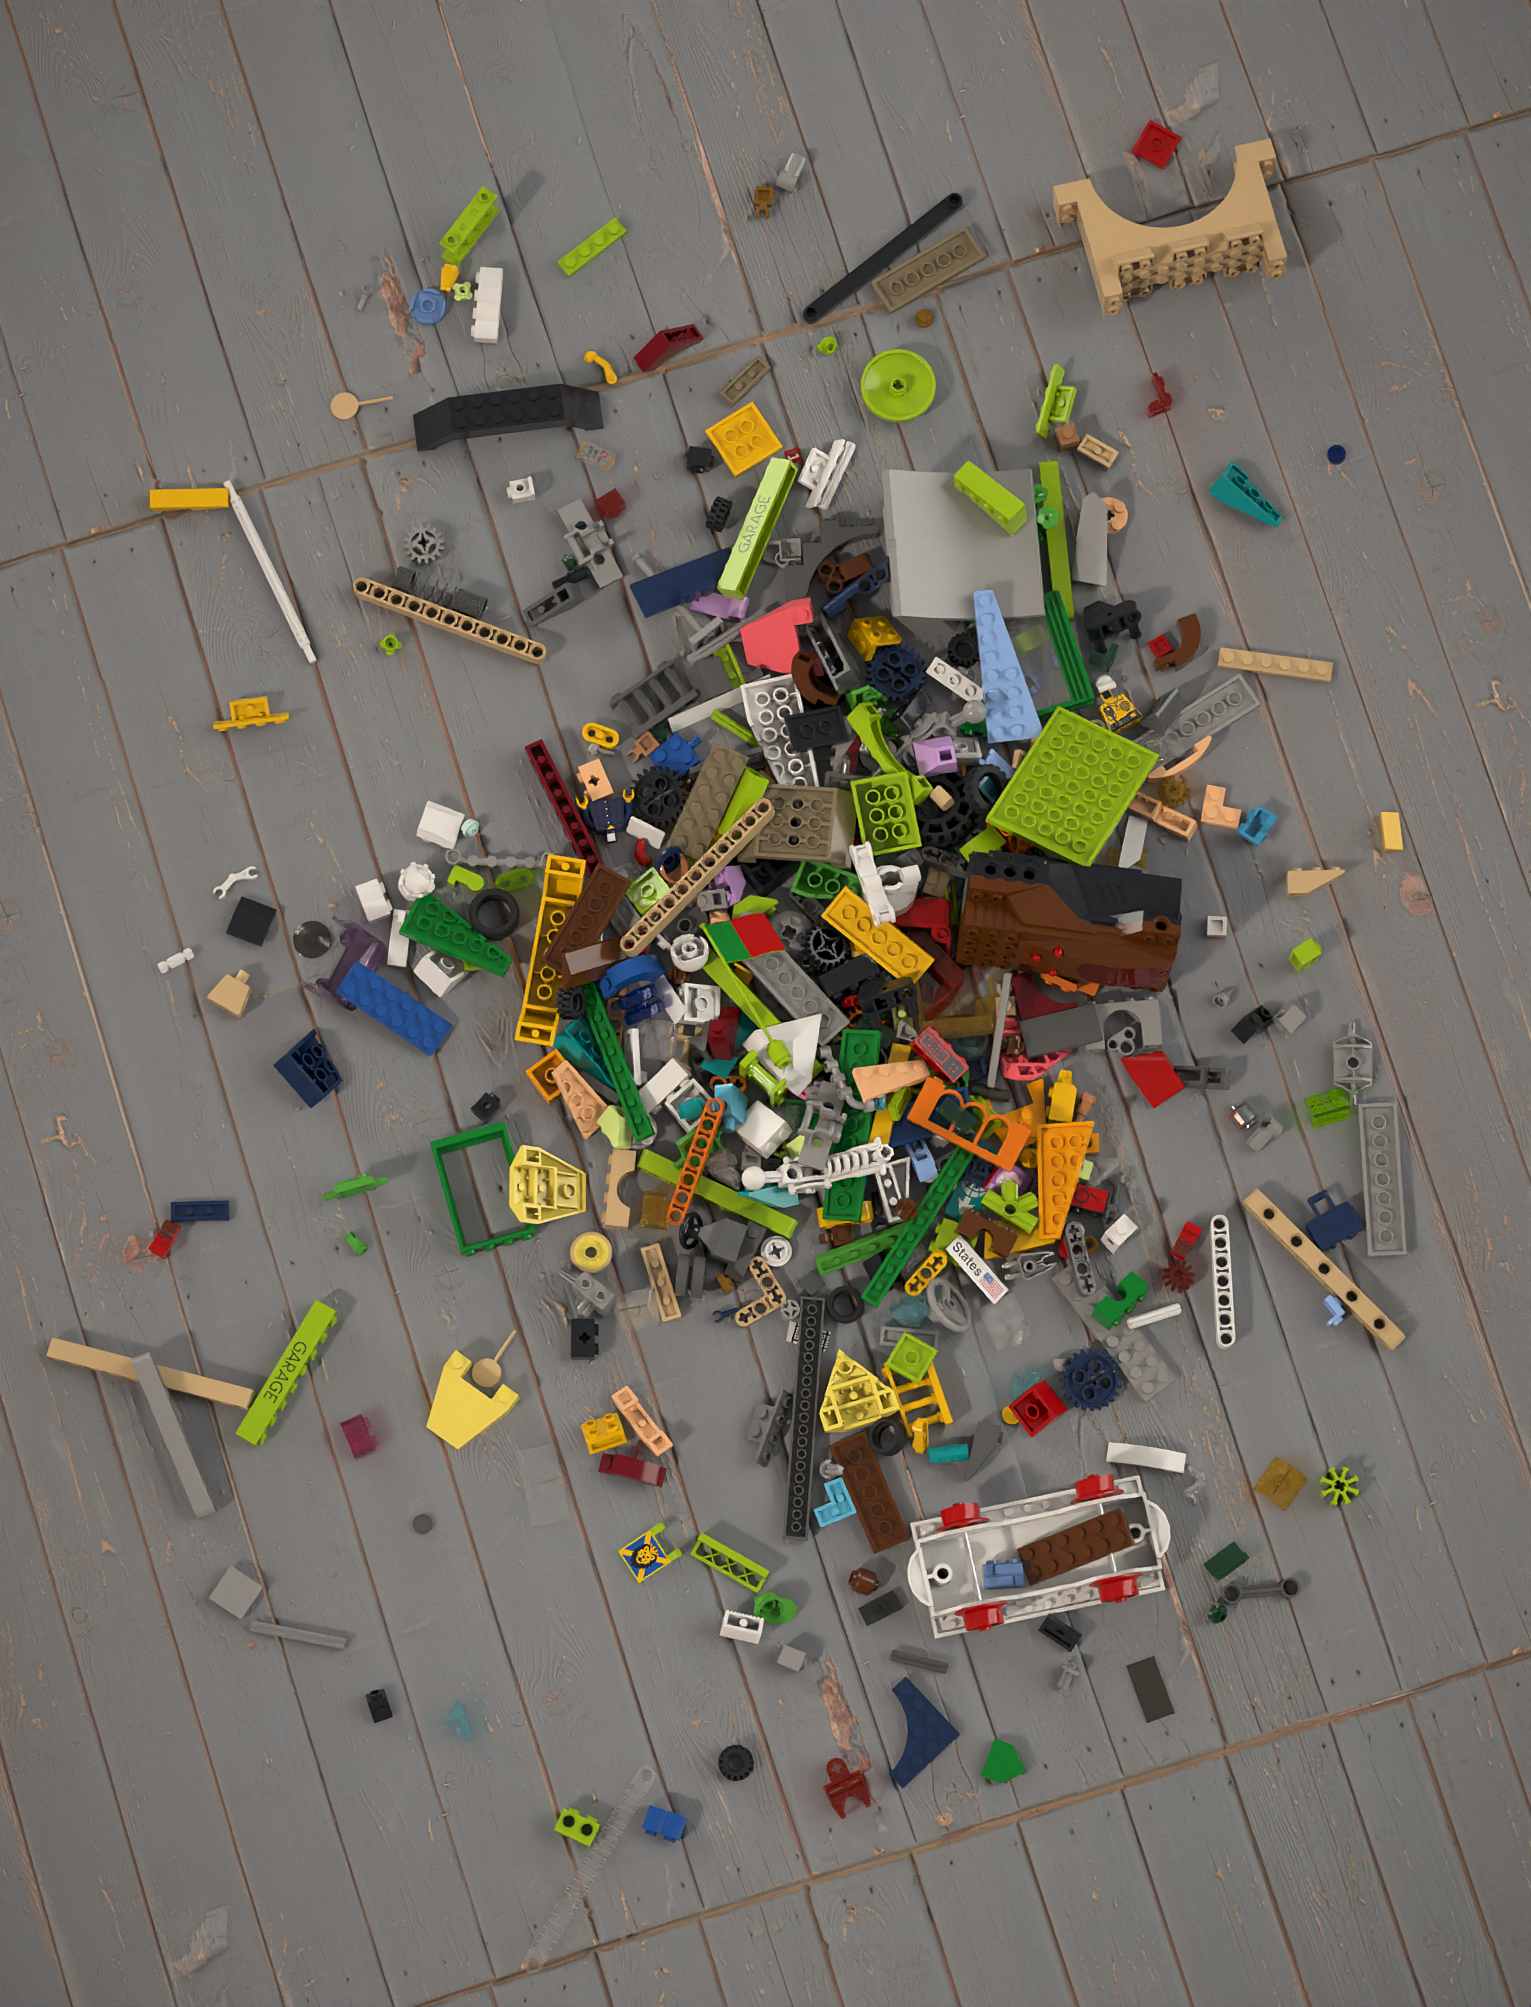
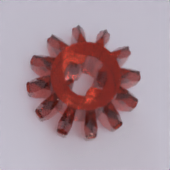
[1162,1259,1195,1293]

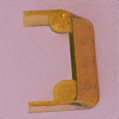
[915,976,996,1039]

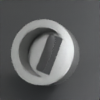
[1213,991,1230,1008]
[1053,1358,1069,1372]

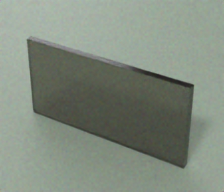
[1126,1656,1175,1723]

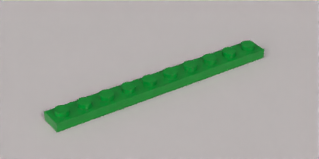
[580,981,655,1142]
[860,1136,980,1309]

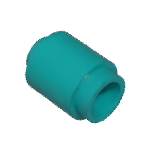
[677,1097,705,1122]

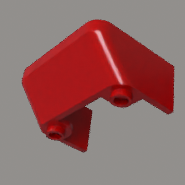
[891,896,952,962]

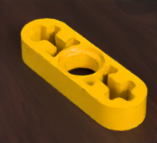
[905,1249,948,1296]

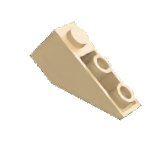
[1286,867,1345,898]

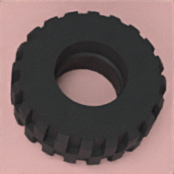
[909,768,978,850]

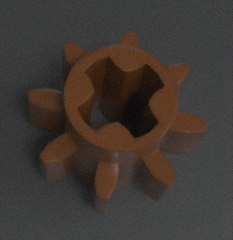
[668,965,691,987]
[1001,1035,1025,1058]
[895,1197,919,1221]

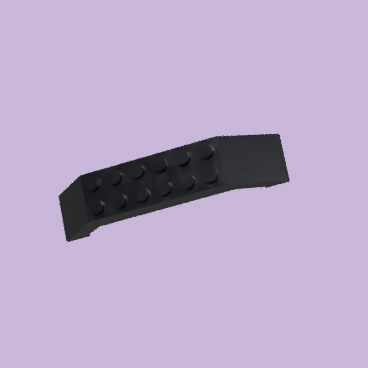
[413,383,604,452]

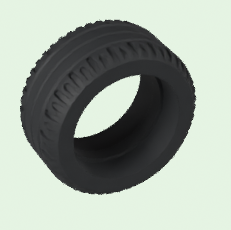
[469,888,520,940]

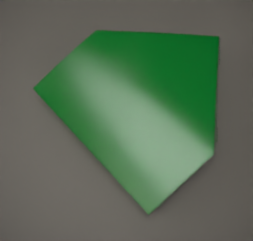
[981,1739,1027,1784]

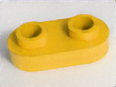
[582,723,619,749]
[912,1417,929,1454]

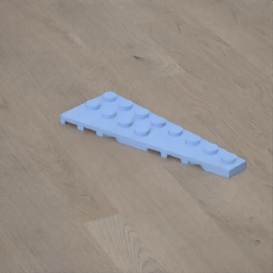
[973,589,1043,743]

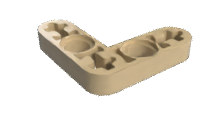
[735,1257,786,1328]

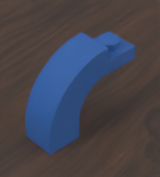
[596,954,667,999]

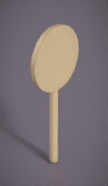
[330,392,393,420]
[472,1330,517,1388]

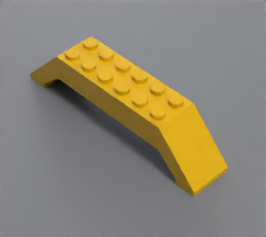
[515,854,586,1047]

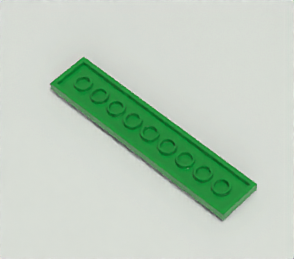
[822,1029,882,1222]

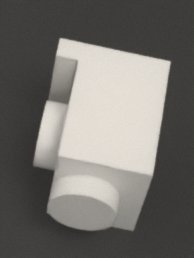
[506,476,535,504]

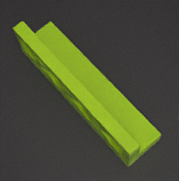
[690,1532,770,1594]

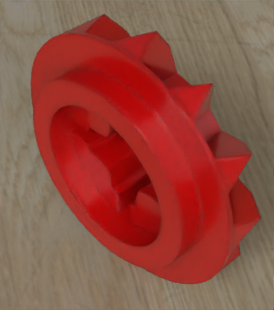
[840,994,860,1008]

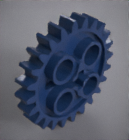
[866,643,927,704]
[1059,1348,1122,1411]

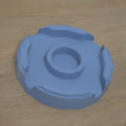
[409,288,447,325]

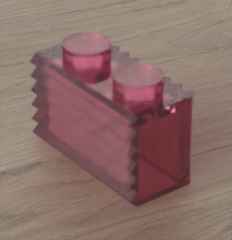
[340,1414,379,1461]

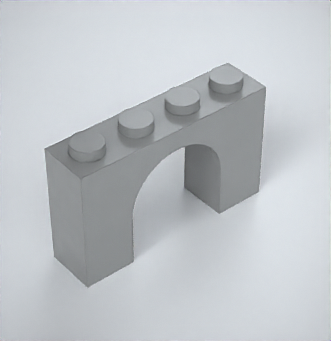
[1081,997,1163,1054]

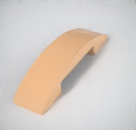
[1146,735,1212,783]
[611,1386,673,1457]

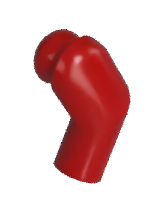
[634,839,652,867]

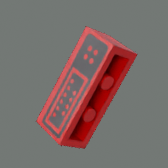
[909,1026,969,1086]

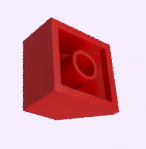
[1008,1379,1068,1438]

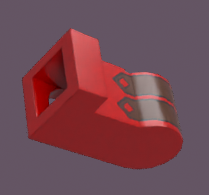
[148,1220,181,1260]
[1170,1221,1202,1260]

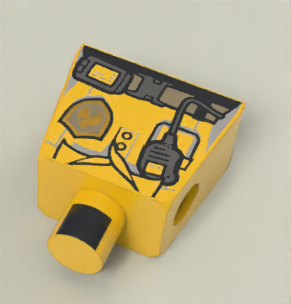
[1099,690,1142,734]

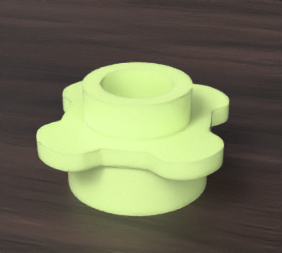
[453,282,473,301]

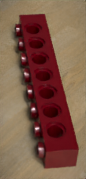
[525,739,604,880]

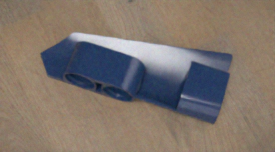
[820,556,890,620]

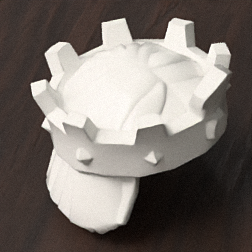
[398,862,435,902]

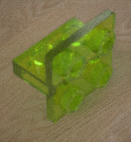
[1304,1089,1351,1129]

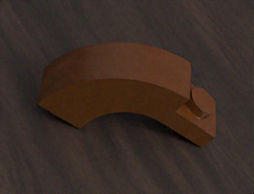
[791,651,842,706]

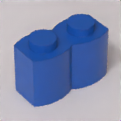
[642,1805,688,1843]

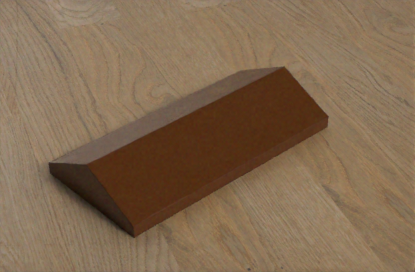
[562,936,628,990]

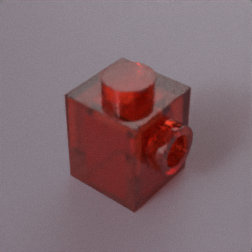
[595,488,626,520]

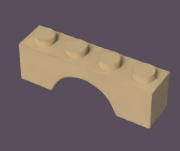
[602,1149,637,1230]

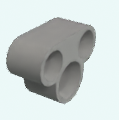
[1106,1027,1136,1057]

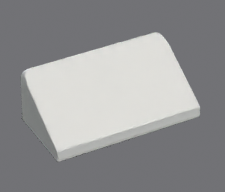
[626,816,666,849]

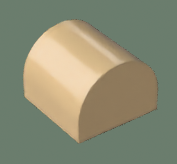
[930,785,955,811]

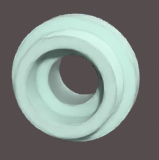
[461,819,479,837]

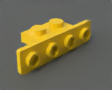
[213,696,289,731]

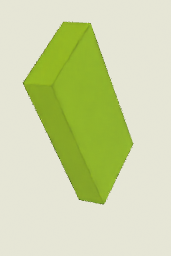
[888,1086,913,1121]

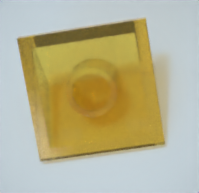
[1253,1457,1307,1511]

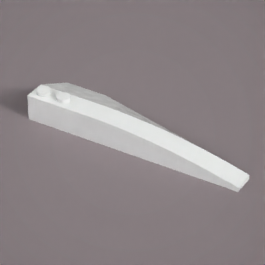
[740,674,820,826]

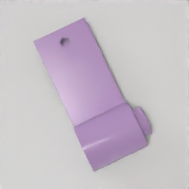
[689,593,750,622]

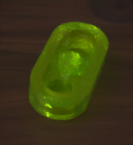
[496,868,533,893]

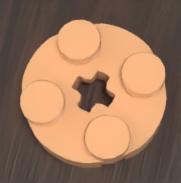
[1101,497,1128,536]

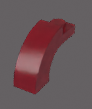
[598,1453,667,1487]

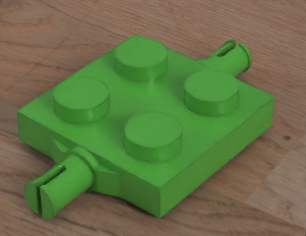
[673,1121,724,1170]
[323,1174,388,1201]

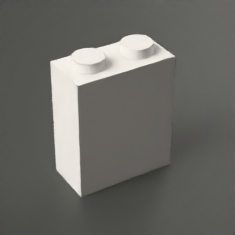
[734,1100,793,1159]

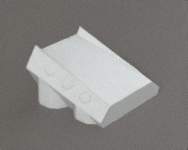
[416,800,465,849]

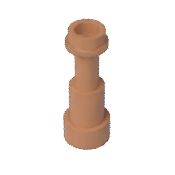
[1074,1092,1097,1122]

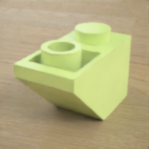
[597,1105,632,1150]

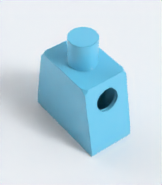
[715,1083,748,1133]

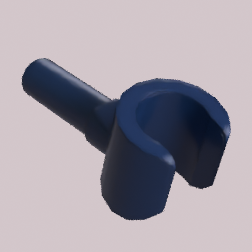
[712,1307,739,1323]

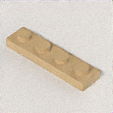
[640,1243,682,1323]

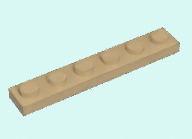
[1217,647,1333,683]

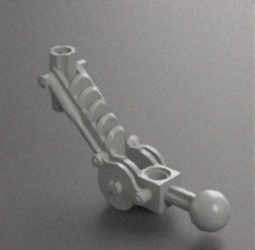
[865,700,987,778]

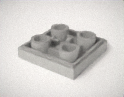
[209,1565,264,1620]

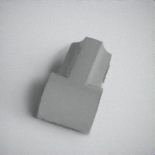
[776,153,806,193]
[1245,1114,1283,1153]

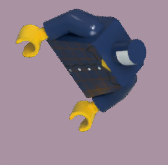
[576,789,634,844]

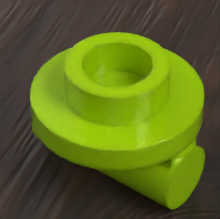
[816,335,837,355]

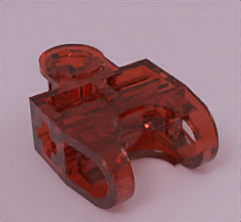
[823,1758,871,1819]

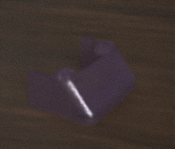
[299,916,386,1011]

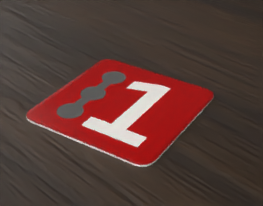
[784,447,802,463]

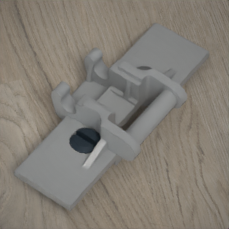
[557,498,623,589]
[797,1081,847,1171]

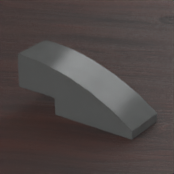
[1174,1066,1231,1090]

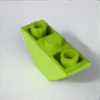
[732,895,779,920]

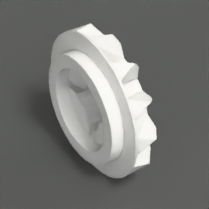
[761,1236,792,1267]

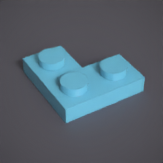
[813,1477,857,1528]

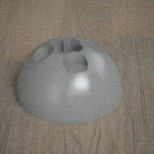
[768,910,813,965]

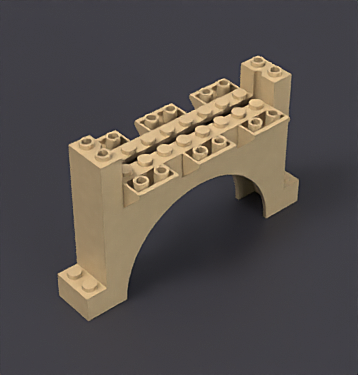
[1053,138,1287,315]

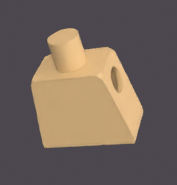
[207,970,251,1019]

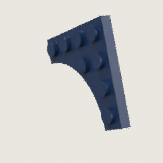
[889,1677,960,1789]

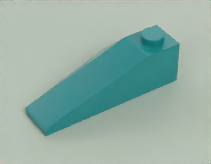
[1209,460,1283,528]
[553,1016,615,1090]

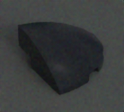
[727,848,802,897]

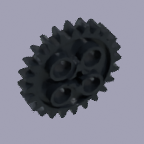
[628,766,689,827]

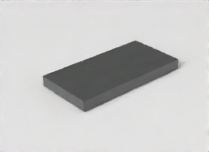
[1019,1004,1103,1059]

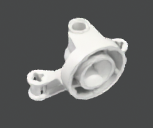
[849,841,921,927]

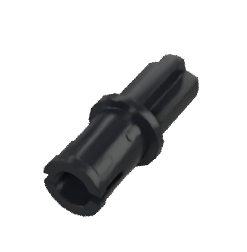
[552,567,590,590]

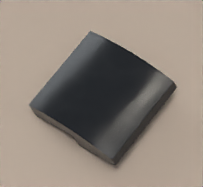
[226,897,277,947]

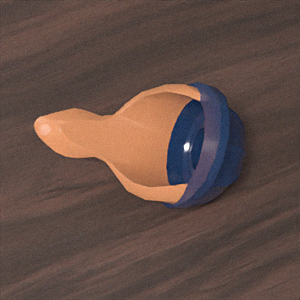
[656,846,689,892]

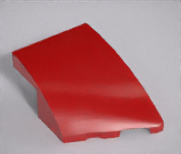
[1121,1051,1185,1108]

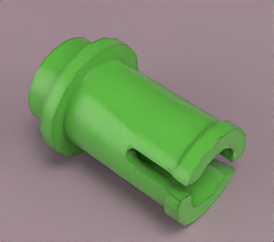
[344,1231,368,1256]

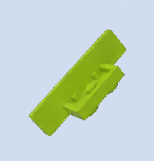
[1036,364,1077,439]

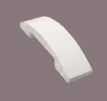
[1106,1442,1186,1474]

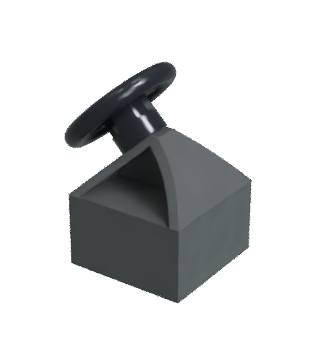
[679,1212,748,1265]

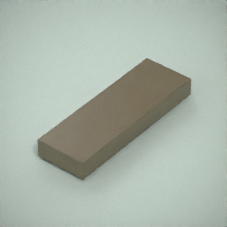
[719,355,771,407]

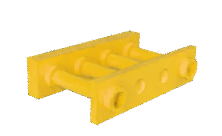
[881,1362,953,1439]

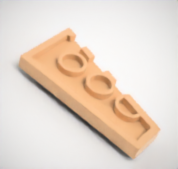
[852,1059,930,1104]
[552,1060,608,1139]

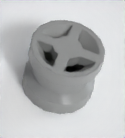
[780,1300,800,1321]

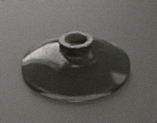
[293,921,331,959]

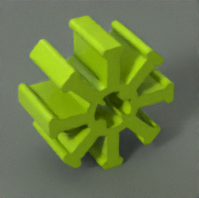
[1319,1467,1359,1507]

